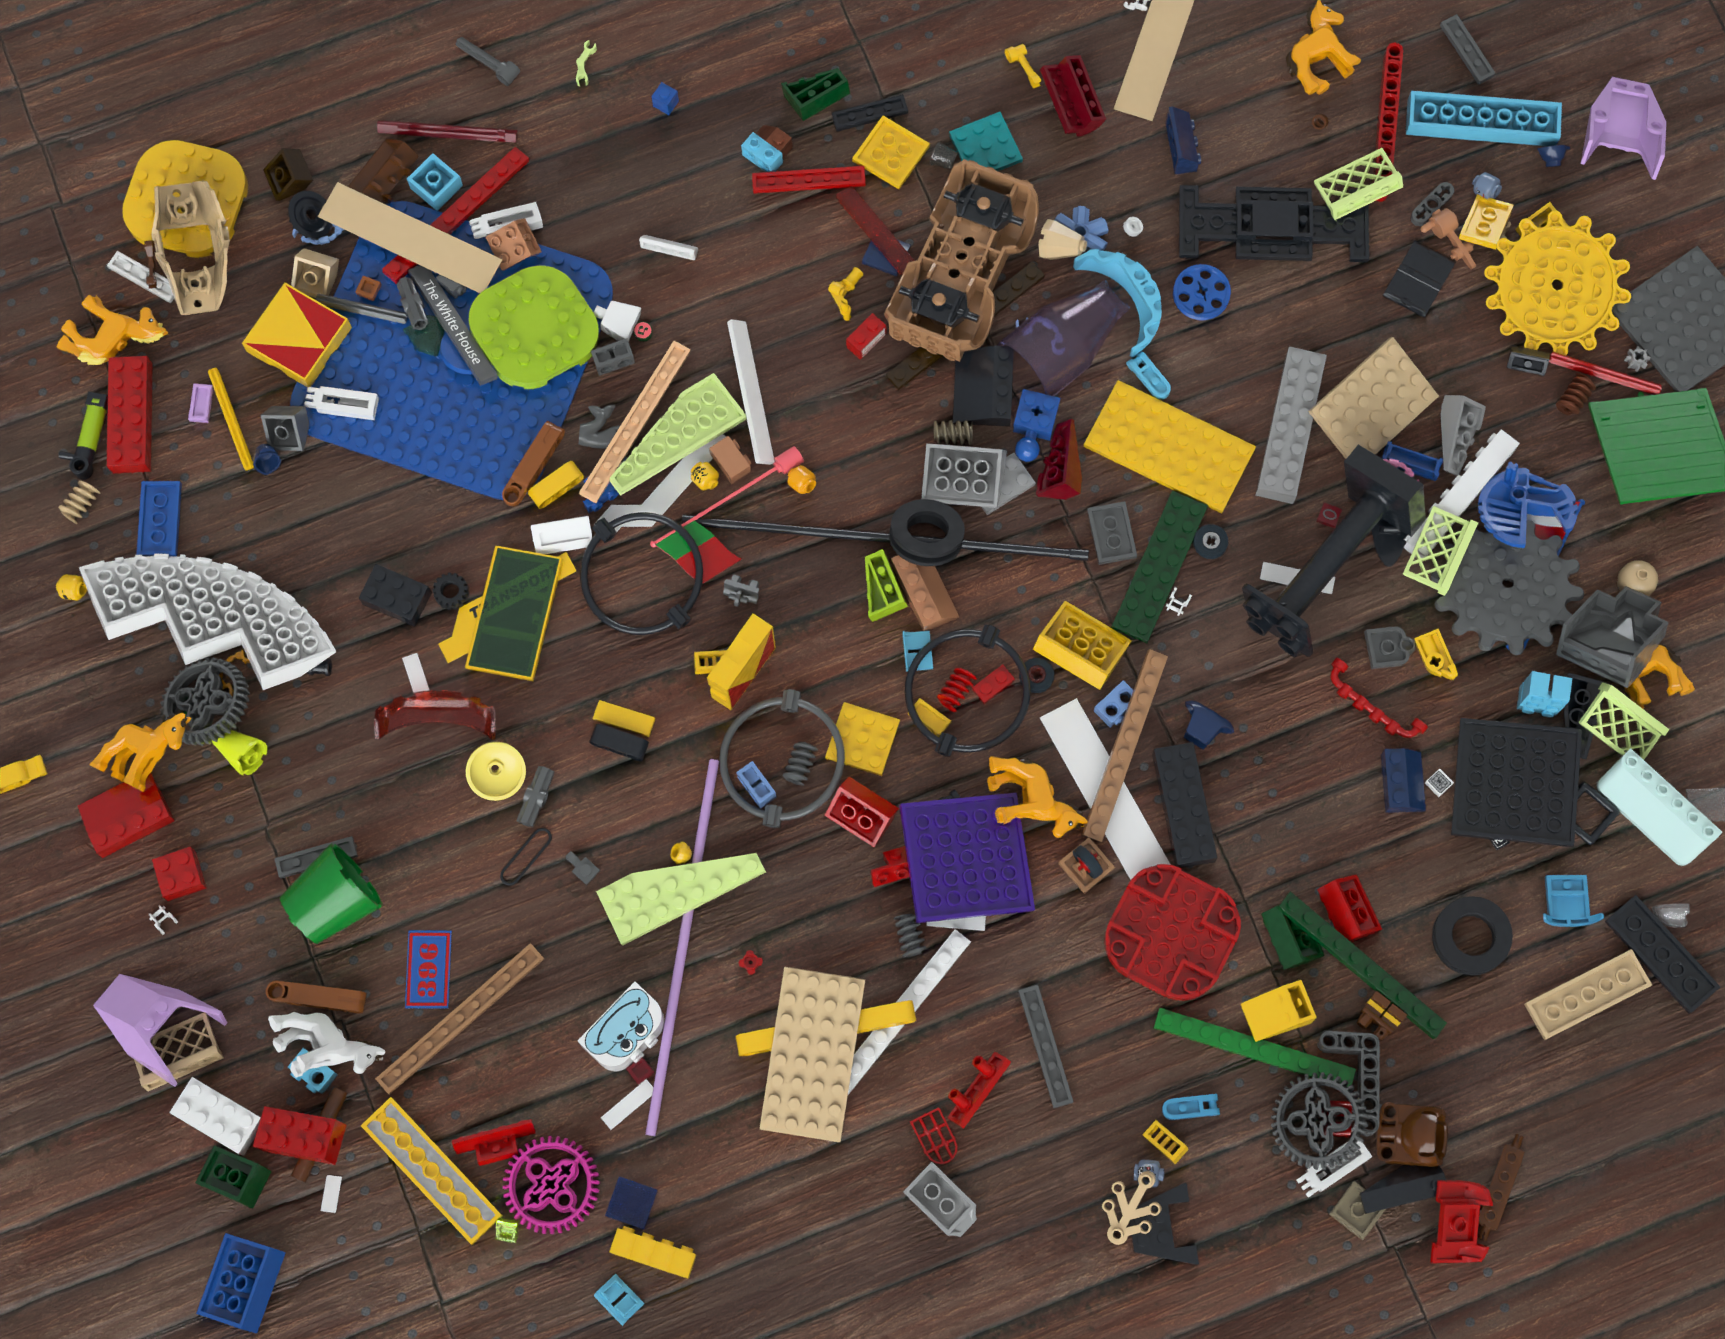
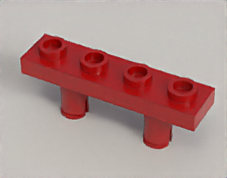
[947,1051,1011,1129]

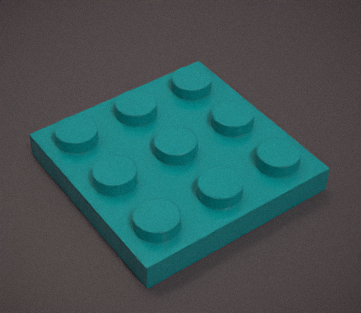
[949,112,1023,172]

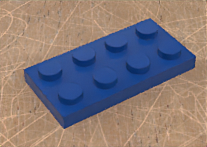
[136,481,182,557]

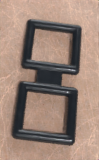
[1575,782,1620,845]

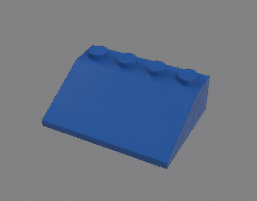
[196,1233,286,1333]

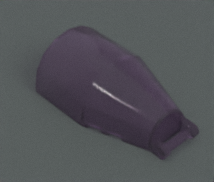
[996,280,1131,396]

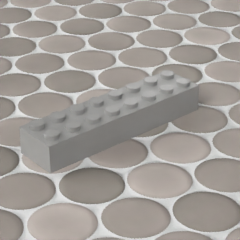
[1255,347,1327,504]

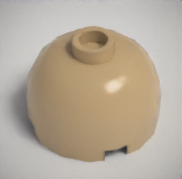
[1617,560,1658,596]

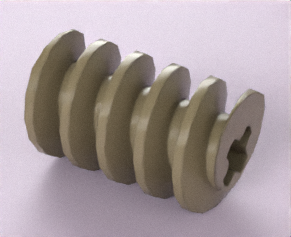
[934,420,973,445]

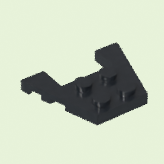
[1129,1183,1199,1265]

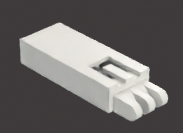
[469,202,543,239]
[304,386,379,420]
[1296,1141,1372,1197]

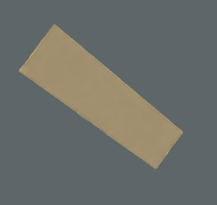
[1114,0,1194,121]
[318,182,502,293]

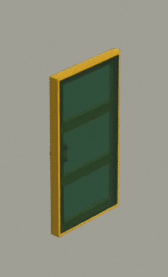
[465,546,563,681]

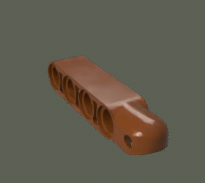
[502,421,565,506]
[266,981,367,1014]

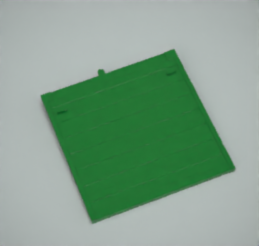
[1588,388,1725,505]

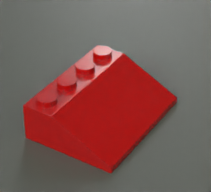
[78,772,175,858]

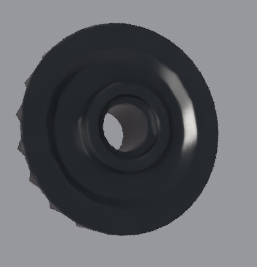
[287,191,332,239]

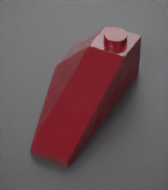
[1036,419,1082,500]

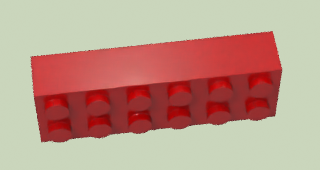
[107,356,153,474]

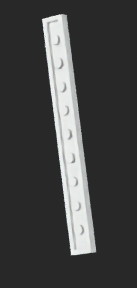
[848,929,971,1095]

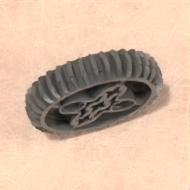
[159,657,250,746]
[1271,1072,1368,1170]

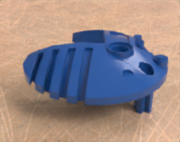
[1478,462,1578,548]

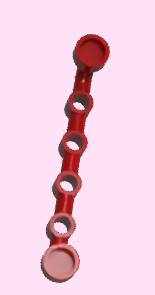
[1330,657,1428,738]

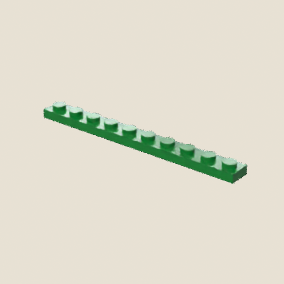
[1153,1008,1356,1087]

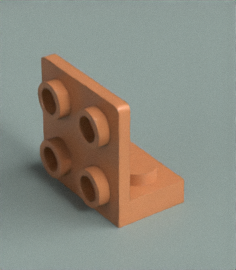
[486,218,542,271]

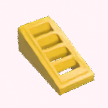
[694,650,727,674]
[1143,1120,1188,1164]

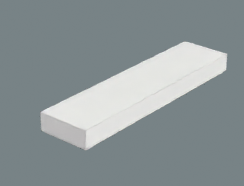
[107,251,174,303]

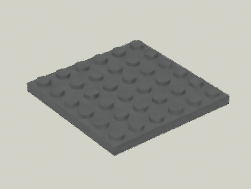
[1612,246,1725,392]

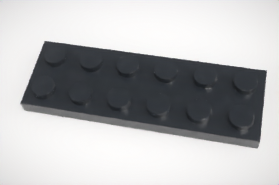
[1605,895,1720,1014]

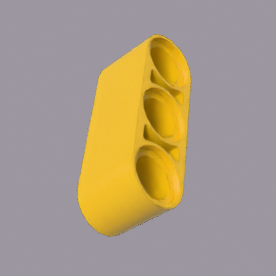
[528,461,584,509]

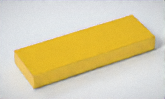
[593,700,655,737]

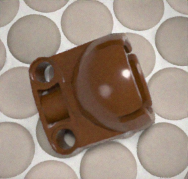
[1377,1102,1448,1167]

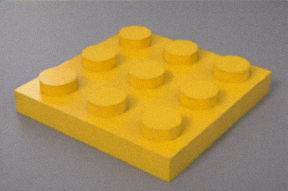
[852,116,930,189]
[825,702,900,776]

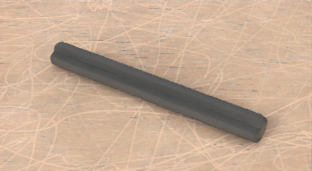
[316,294,408,324]

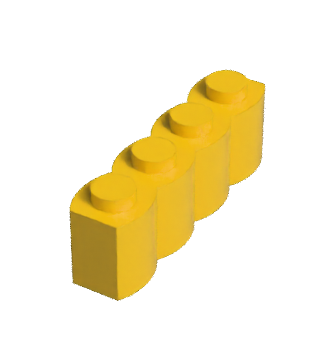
[609,1226,697,1279]

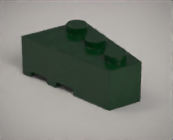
[781,68,850,121]

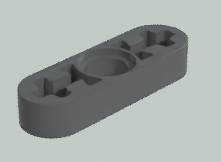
[1410,182,1454,226]

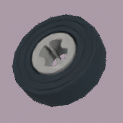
[1193,524,1228,559]

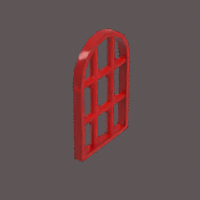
[910,1107,957,1165]

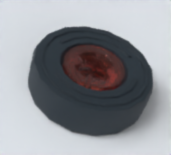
[1019,658,1054,693]

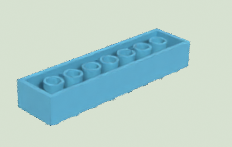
[1406,91,1562,146]

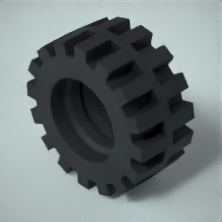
[433,573,469,610]

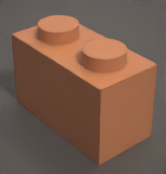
[709,436,751,484]

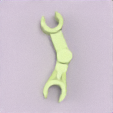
[576,40,597,86]

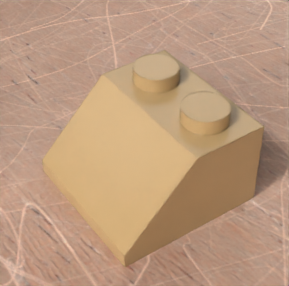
[291,248,339,298]

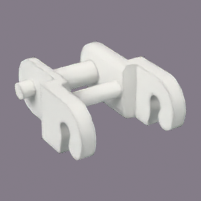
[1124,0,1150,11]
[1166,587,1192,616]
[149,905,178,935]

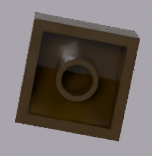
[263,148,313,201]

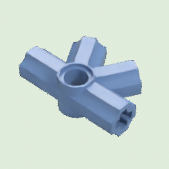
[1055,206,1109,251]

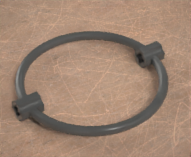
[719,689,845,828]

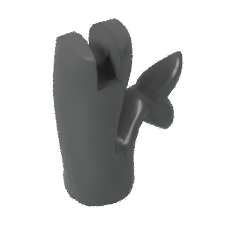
[578,405,620,449]

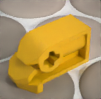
[1414,629,1458,680]

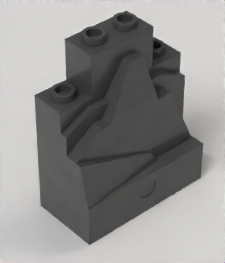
[1556,586,1669,688]

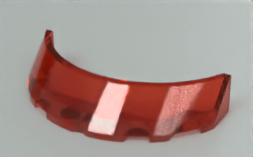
[374,690,496,740]

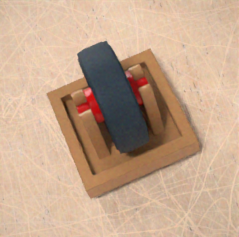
[1058,837,1115,894]

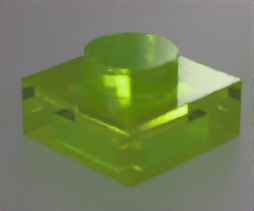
[495,1218,518,1243]

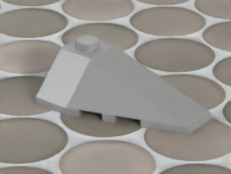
[1441,395,1486,475]

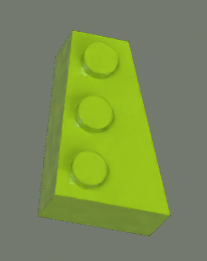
[865,549,908,622]

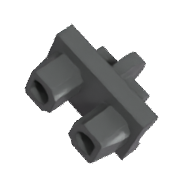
[723,574,759,607]

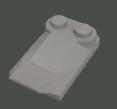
[903,1162,977,1237]

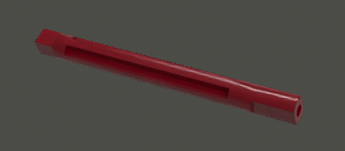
[377,120,518,143]

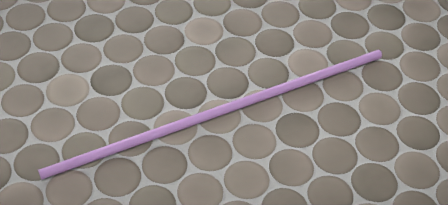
[645,759,719,1136]

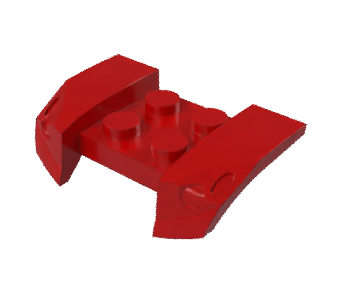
[1430,1180,1493,1263]

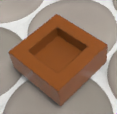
[355,276,382,301]

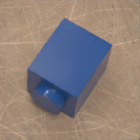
[651,82,679,115]

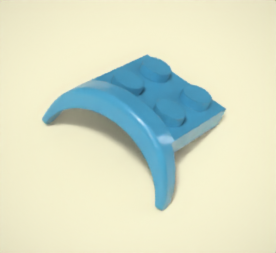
[1543,875,1604,927]

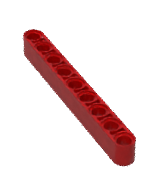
[1372,42,1403,202]

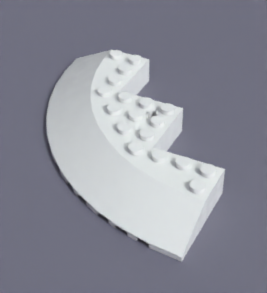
[79,554,336,690]

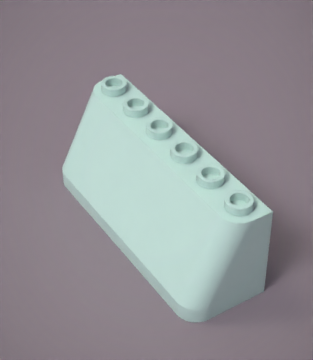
[1597,748,1722,866]

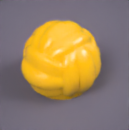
[670,842,692,864]

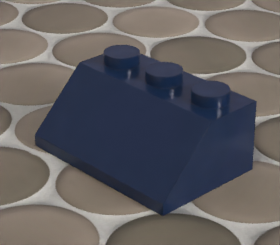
[1165,106,1201,174]
[1381,748,1426,813]

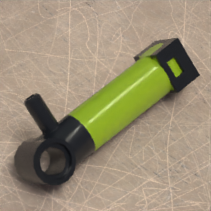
[58,391,108,480]

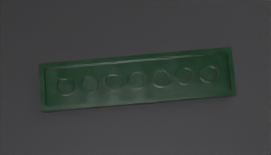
[1111,491,1208,643]

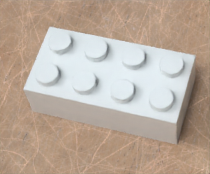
[170,1077,261,1156]

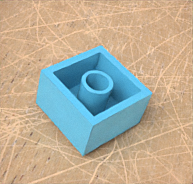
[407,153,463,211]

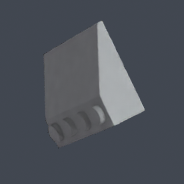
[921,443,1007,508]

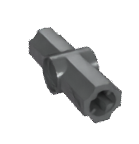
[397,277,428,330]
[517,766,555,827]

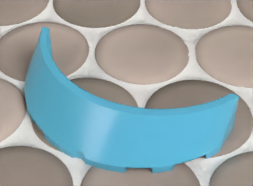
[1073,249,1162,359]

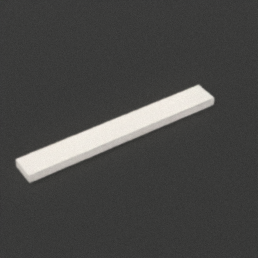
[727,319,775,465]

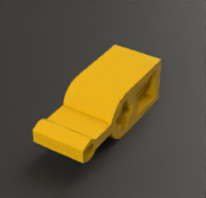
[0,755,48,794]

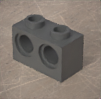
[591,338,635,376]

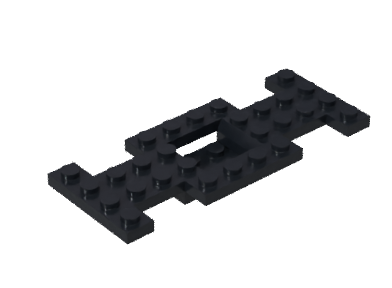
[1179,185,1369,262]

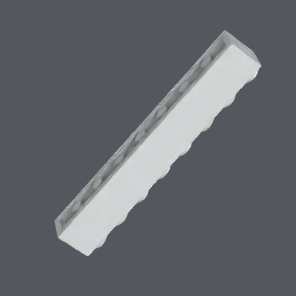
[1404,429,1520,558]

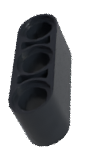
[589,724,649,761]

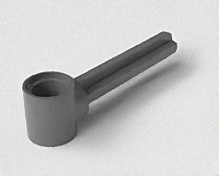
[456,37,521,86]

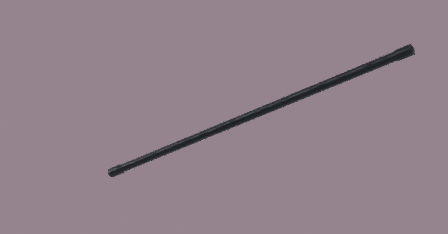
[682,514,1089,561]

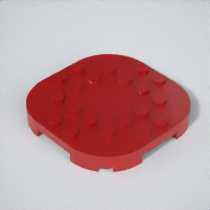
[1104,864,1241,1001]

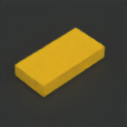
[908,698,951,737]

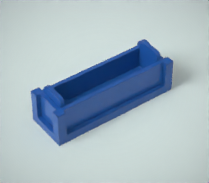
[1382,441,1443,481]

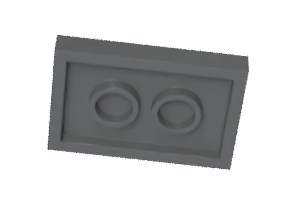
[1087,501,1137,565]

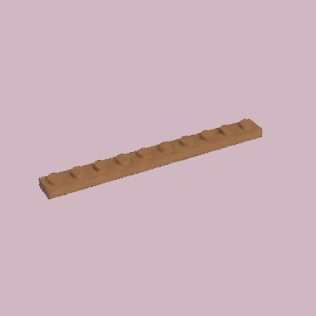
[1082,649,1168,842]
[375,943,544,1095]

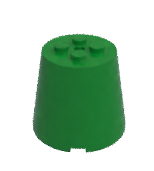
[280,843,383,944]

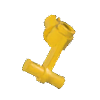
[828,267,863,321]

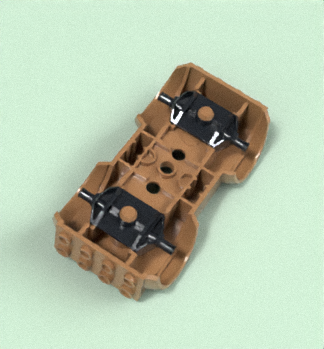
[884,159,1039,362]

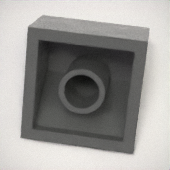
[261,406,309,451]

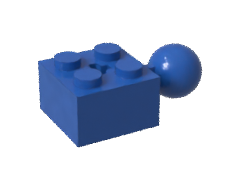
[1013,389,1060,462]

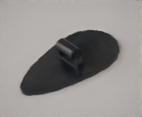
[1371,519,1407,567]

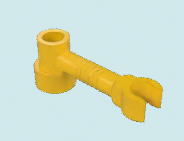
[1005,44,1041,88]

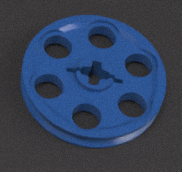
[1173,264,1231,320]

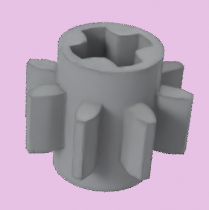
[1624,346,1650,372]

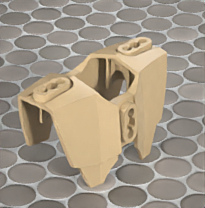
[151,181,230,315]

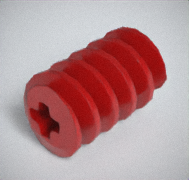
[937,668,977,712]

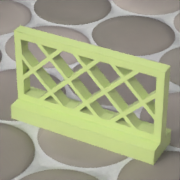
[1314,148,1403,220]
[1403,506,1478,596]
[1579,682,1669,760]

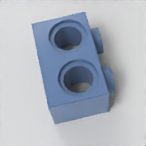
[1094,680,1133,728]
[736,761,777,809]

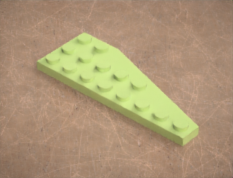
[610,373,747,496]
[596,853,766,945]

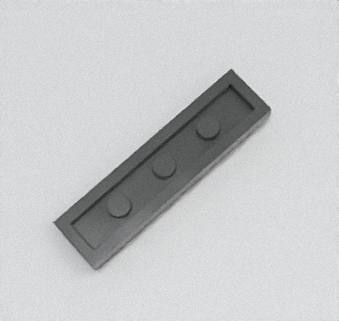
[1440,14,1496,85]
[274,836,358,879]

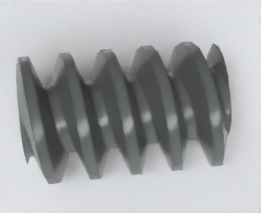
[783,742,819,786]
[894,914,926,958]

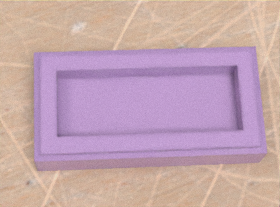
[188,384,214,423]

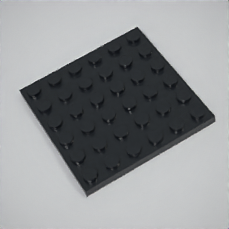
[1451,718,1582,847]

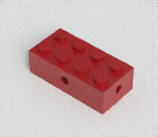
[253,1106,347,1165]

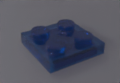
[605,1176,658,1230]

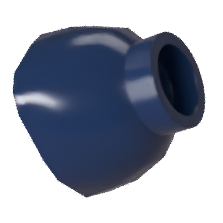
[1537,145,1570,167]
[253,444,281,475]

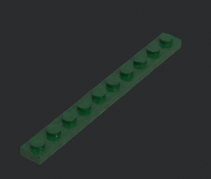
[1277,891,1447,1039]

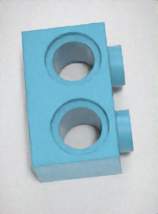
[741,132,783,172]
[288,1048,338,1094]

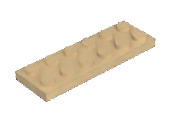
[1524,949,1652,1040]

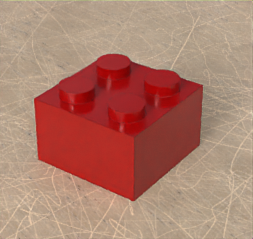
[152,847,206,901]

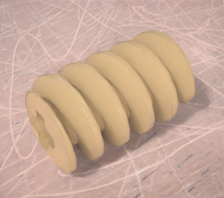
[59,481,100,524]

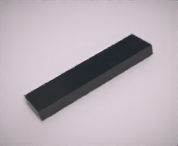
[832,94,908,132]

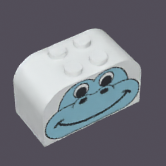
[578,982,665,1071]

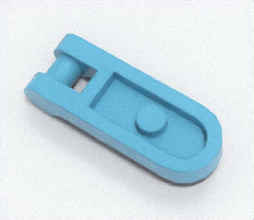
[1126,351,1171,400]

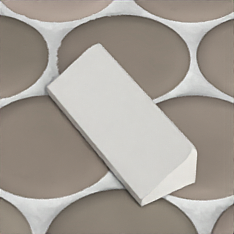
[639,235,698,260]

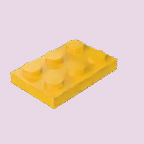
[1459,194,1514,250]

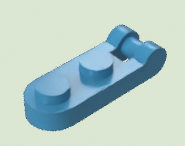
[1162,1094,1220,1120]

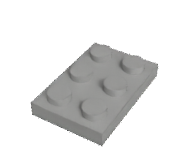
[982,453,1036,515]

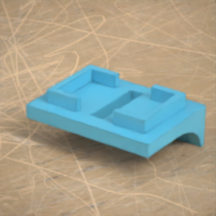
[902,631,933,672]
[594,1274,644,1326]

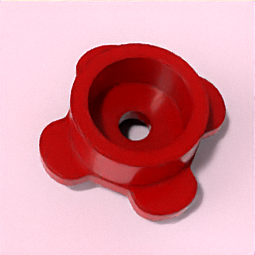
[739,950,763,975]

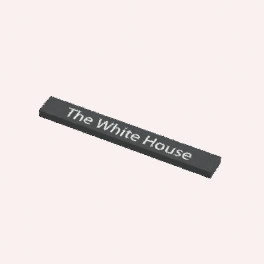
[408,265,498,386]

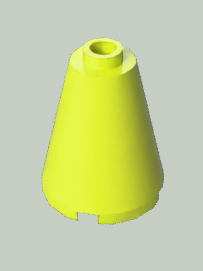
[212,729,267,776]

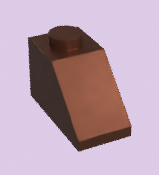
[756,125,793,158]

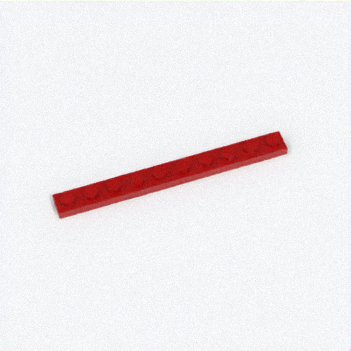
[382,147,529,284]

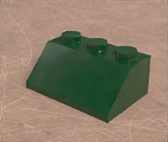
[1261,900,1325,970]

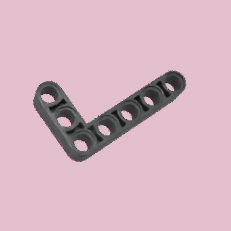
[1317,1031,1380,1137]

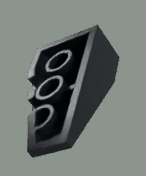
[1564,673,1608,760]

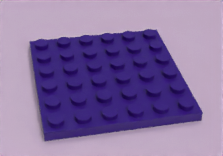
[899,793,1035,923]

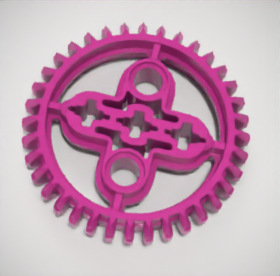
[503,1136,600,1234]

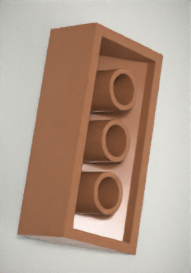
[891,555,959,631]

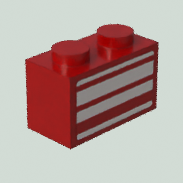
[846,313,886,360]

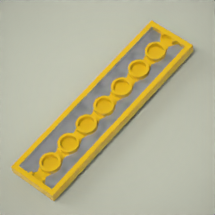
[361,1097,503,1245]

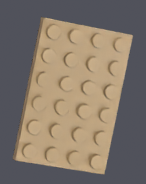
[1308,337,1439,459]

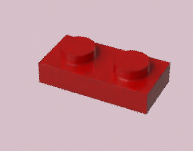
[972,664,1015,704]

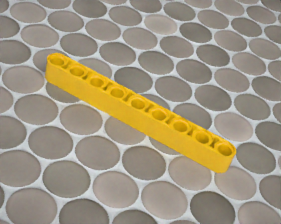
[736,1000,916,1056]

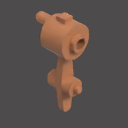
[1421,208,1476,270]

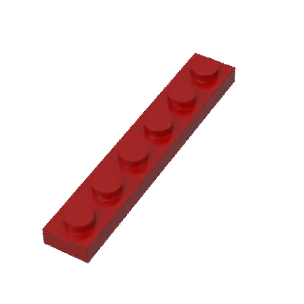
[752,166,865,194]

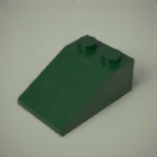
[195,1145,272,1209]

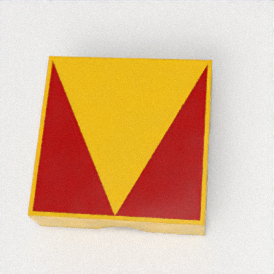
[242,283,352,387]
[707,614,776,710]

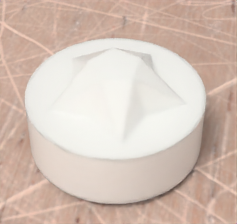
[1123,217,1143,237]

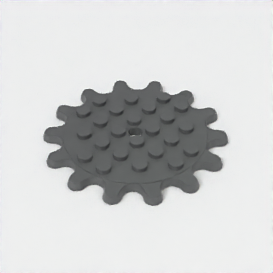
[1431,520,1585,655]

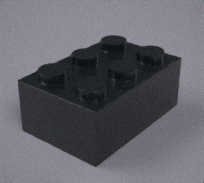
[359,564,432,627]

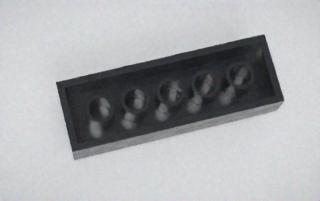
[1152,742,1218,868]

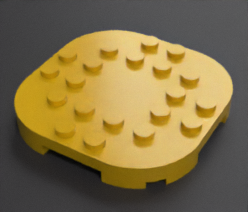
[123,140,248,258]

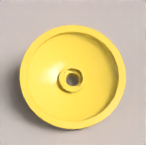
[466,742,526,801]

